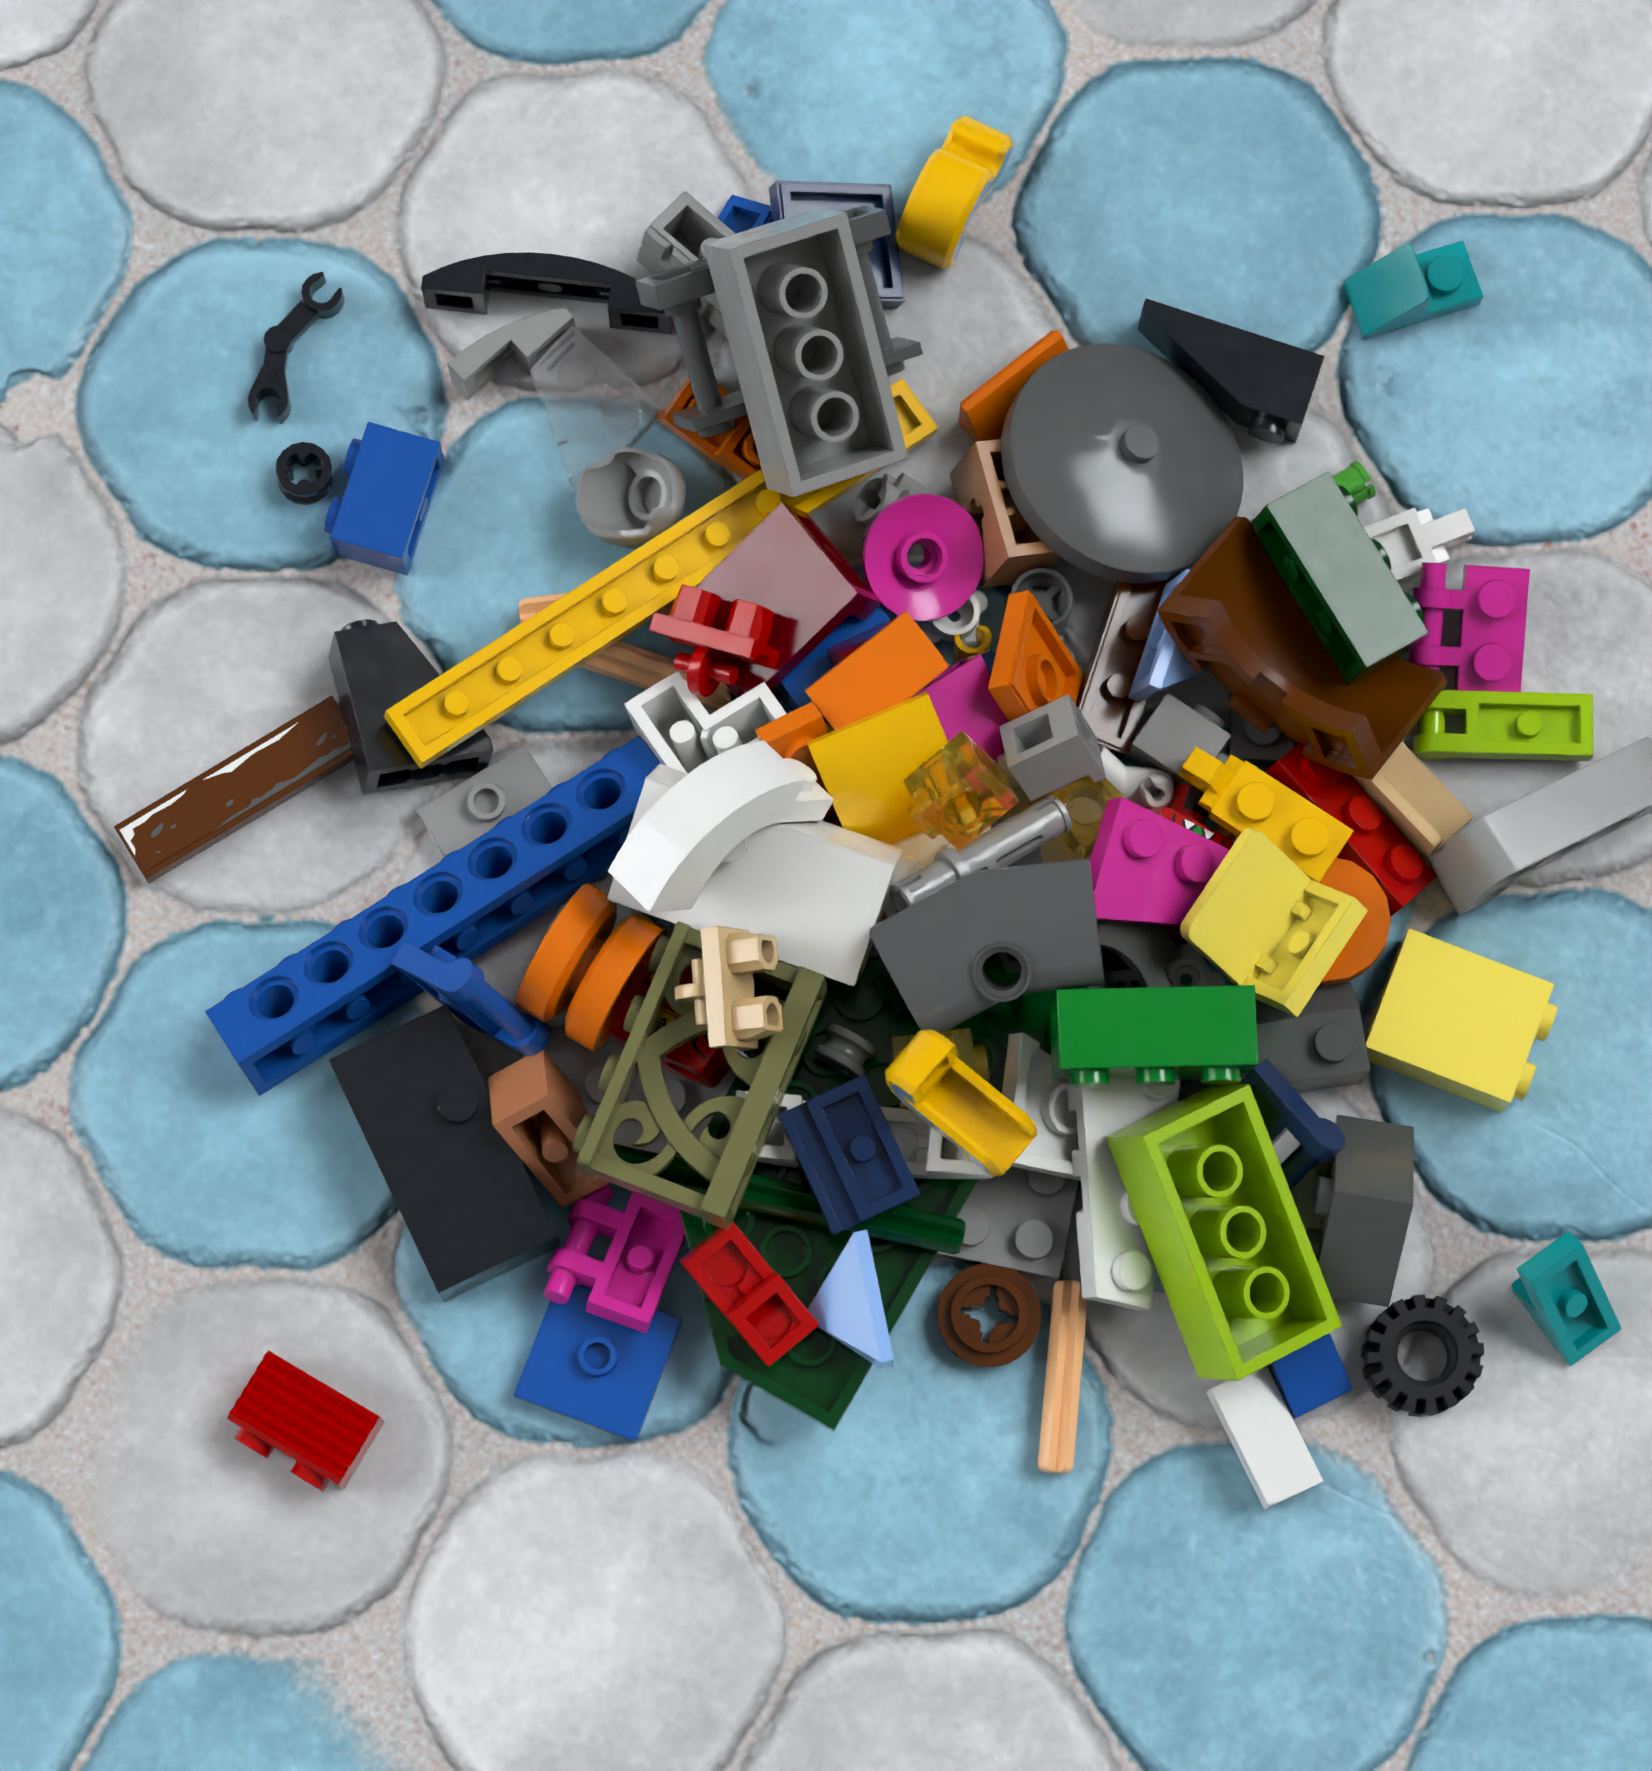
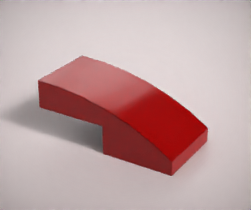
[679,1221,819,1367]

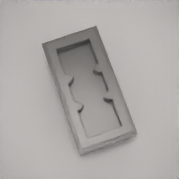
[416,744,552,857]

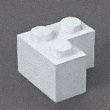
[624,671,787,773]

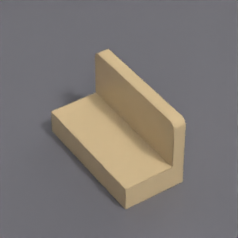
[1353,742,1474,863]

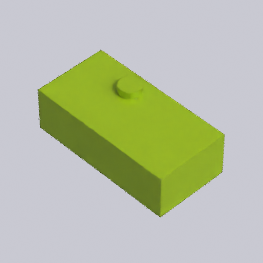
[1105,1084,1342,1381]

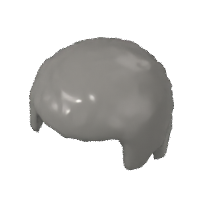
[575,447,686,549]

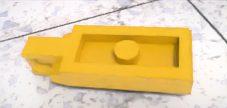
[1179,747,1354,883]

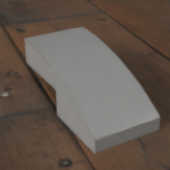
[447,308,577,400]

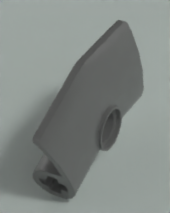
[869,858,1105,1034]

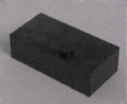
[329,1004,561,1302]

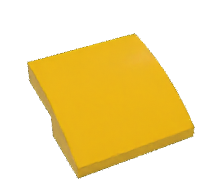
[806,691,975,844]

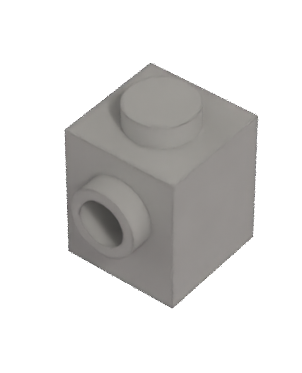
[1128,693,1231,790]

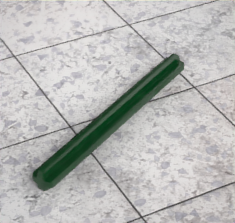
[580,1144,966,1255]

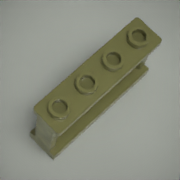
[572,921,828,1231]

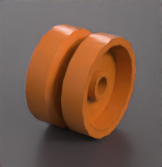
[515,883,667,1052]

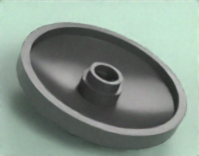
[1001,344,1243,584]

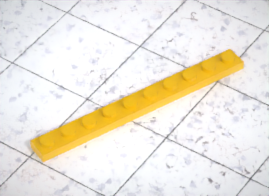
[384,378,938,769]

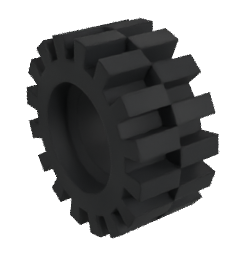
[1361,1294,1485,1417]

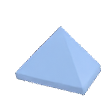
[1128,569,1209,702]
[807,1230,894,1369]

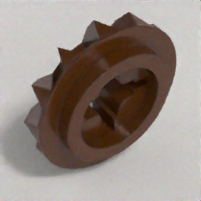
[937,1263,1041,1368]

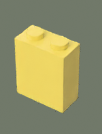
[1365,928,1558,1113]

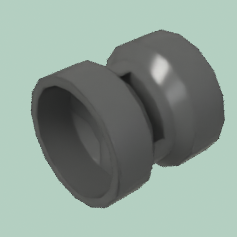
[1011,568,1073,636]

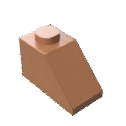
[488,1048,610,1208]

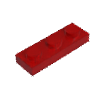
[1265,743,1437,917]

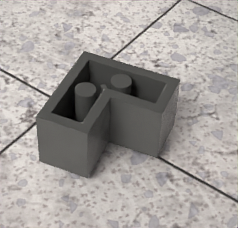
[1306,1114,1414,1307]

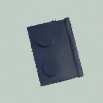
[777,1074,921,1237]

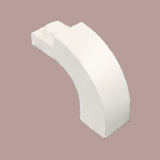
[608,741,834,912]

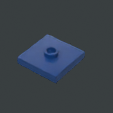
[514,1284,682,1443]

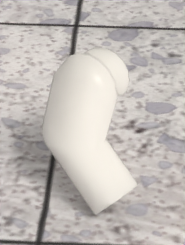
[1089,745,1175,809]

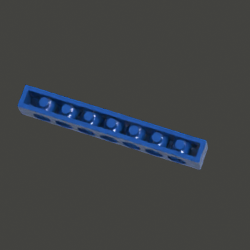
[205,736,660,1096]

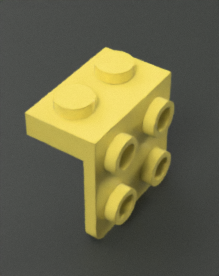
[1180,828,1368,1018]

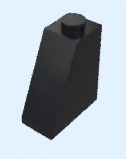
[328,619,494,795]

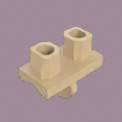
[674,926,783,1051]

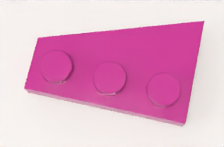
[1090,797,1229,928]

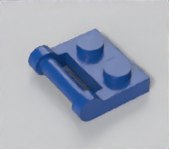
[391,942,551,1056]

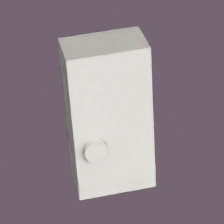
[607,764,905,986]

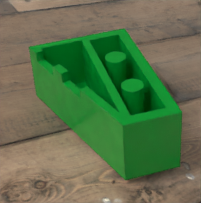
[1049,985,1258,1088]

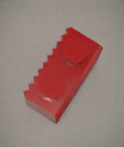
[227,1350,385,1492]

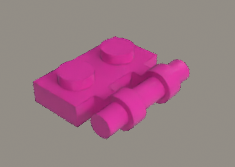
[1408,562,1530,692]
[543,1185,686,1334]

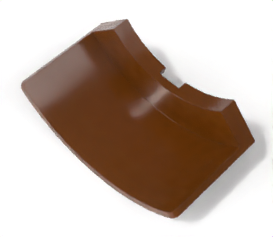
[1157,516,1447,780]

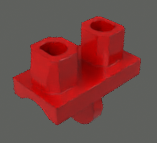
[649,584,781,697]

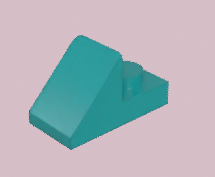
[1343,240,1483,340]
[1511,1231,1622,1366]

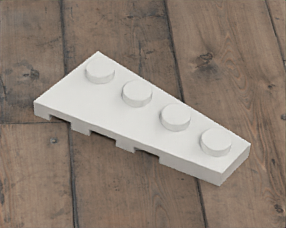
[1067,1078,1181,1310]

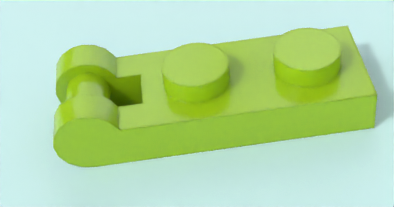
[1413,690,1594,761]

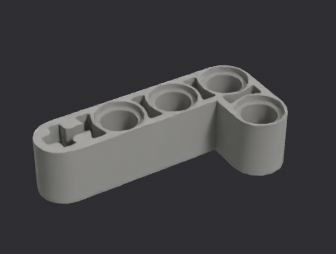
[1427,737,1652,915]

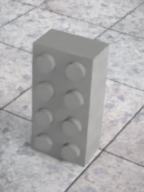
[703,207,908,497]

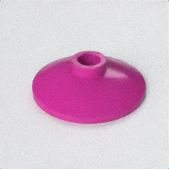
[862,494,984,621]

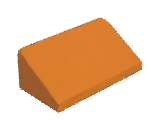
[958,330,1069,443]
[805,610,950,730]

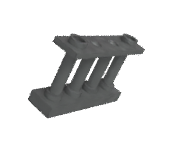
[635,205,923,437]

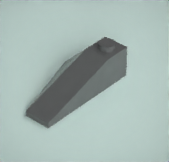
[1178,982,1371,1101]

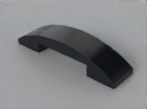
[421,252,673,334]

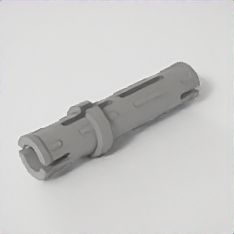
[889,794,1072,912]

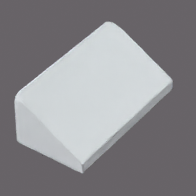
[1206,1366,1323,1510]

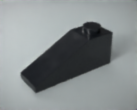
[1137,299,1325,444]

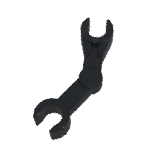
[248,272,345,424]

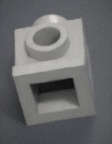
[997,694,1106,801]

